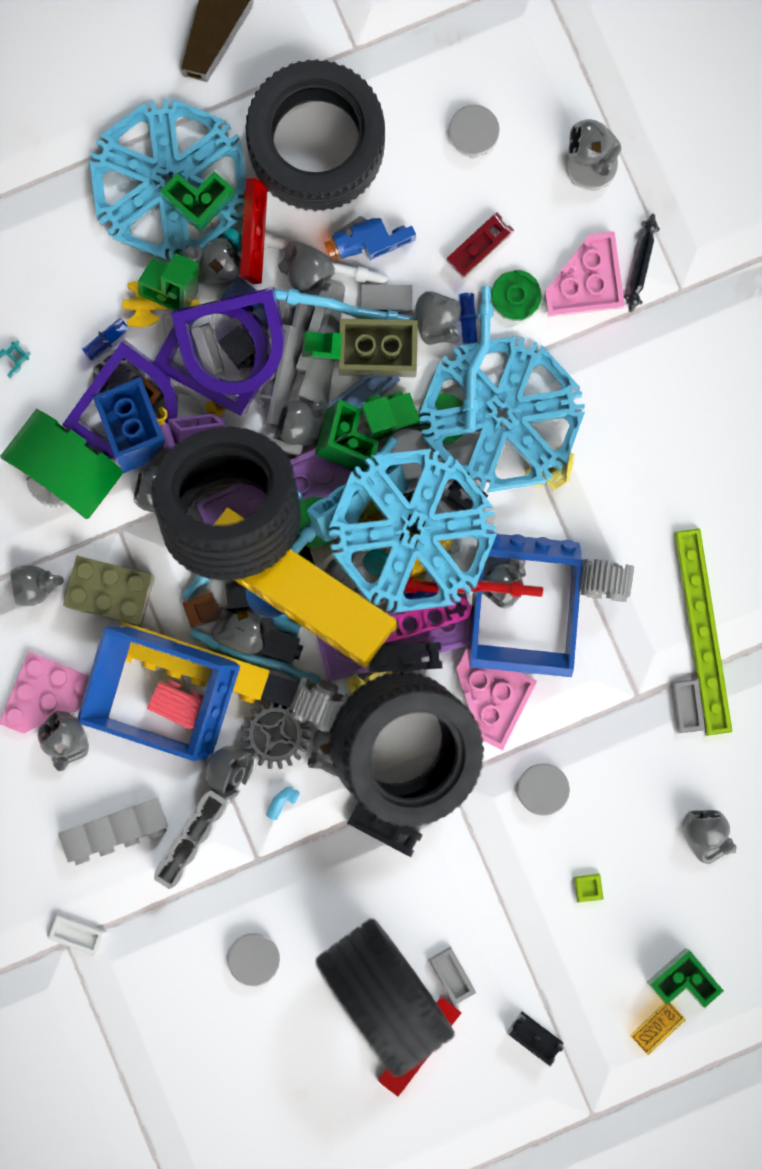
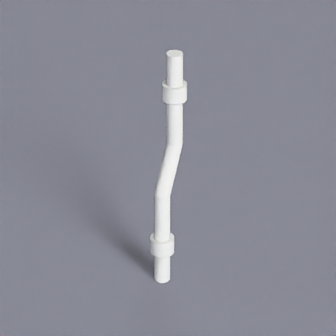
[240,229,388,285]

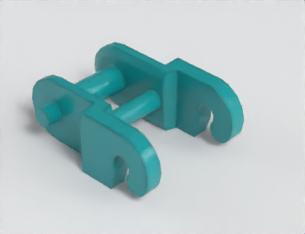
[0,340,31,378]

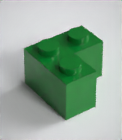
[160,171,235,233]
[138,253,199,311]
[361,391,420,440]
[315,399,379,472]
[646,948,724,1008]

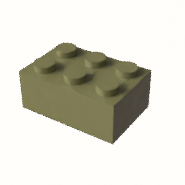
[339,319,418,377]
[63,555,155,627]

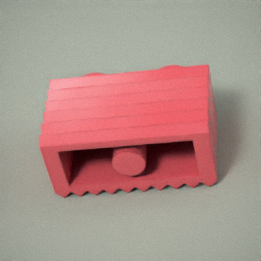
[147,679,204,731]

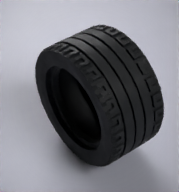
[245,59,385,212]
[152,426,301,580]
[330,671,485,827]
[315,919,455,1077]

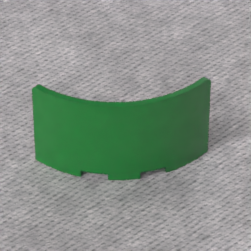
[0,408,123,519]

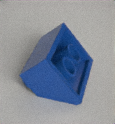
[93,377,165,473]

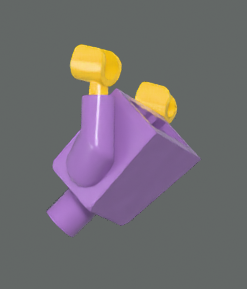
[157,401,226,453]

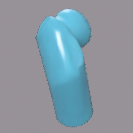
[272,614,301,637]
[266,786,300,820]

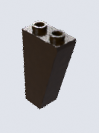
[181,0,254,82]

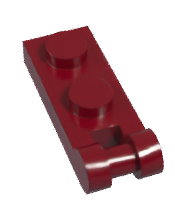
[446,212,515,279]

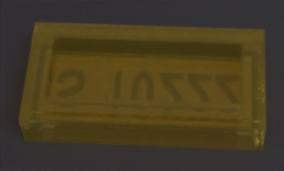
[629,1003,686,1056]

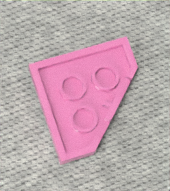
[545,231,625,317]
[456,646,537,751]
[0,651,89,734]

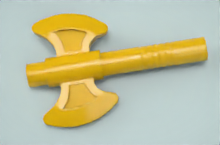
[122,281,200,328]

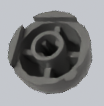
[205,746,254,800]

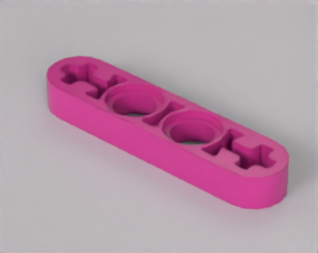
[384,597,471,643]

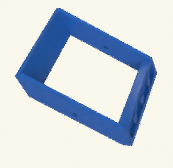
[468,531,583,678]
[77,626,240,761]

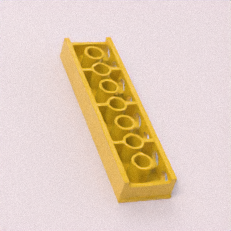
[214,507,397,669]

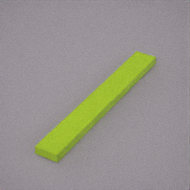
[674,528,733,736]

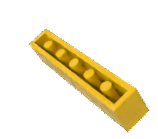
[120,621,271,704]

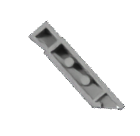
[296,280,346,403]
[254,300,315,425]

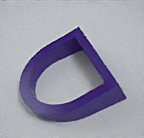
[171,287,285,395]
[154,301,271,416]
[62,339,178,458]

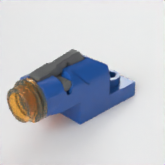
[323,216,416,261]

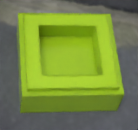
[574,873,604,903]

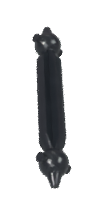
[624,213,660,312]

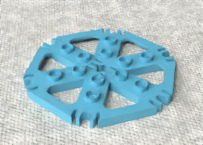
[89,98,246,261]
[419,336,585,493]
[328,449,497,613]

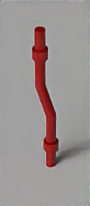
[404,577,544,598]

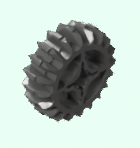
[241,701,311,769]

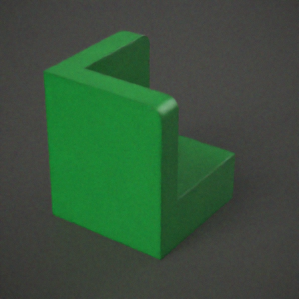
[302,331,342,360]

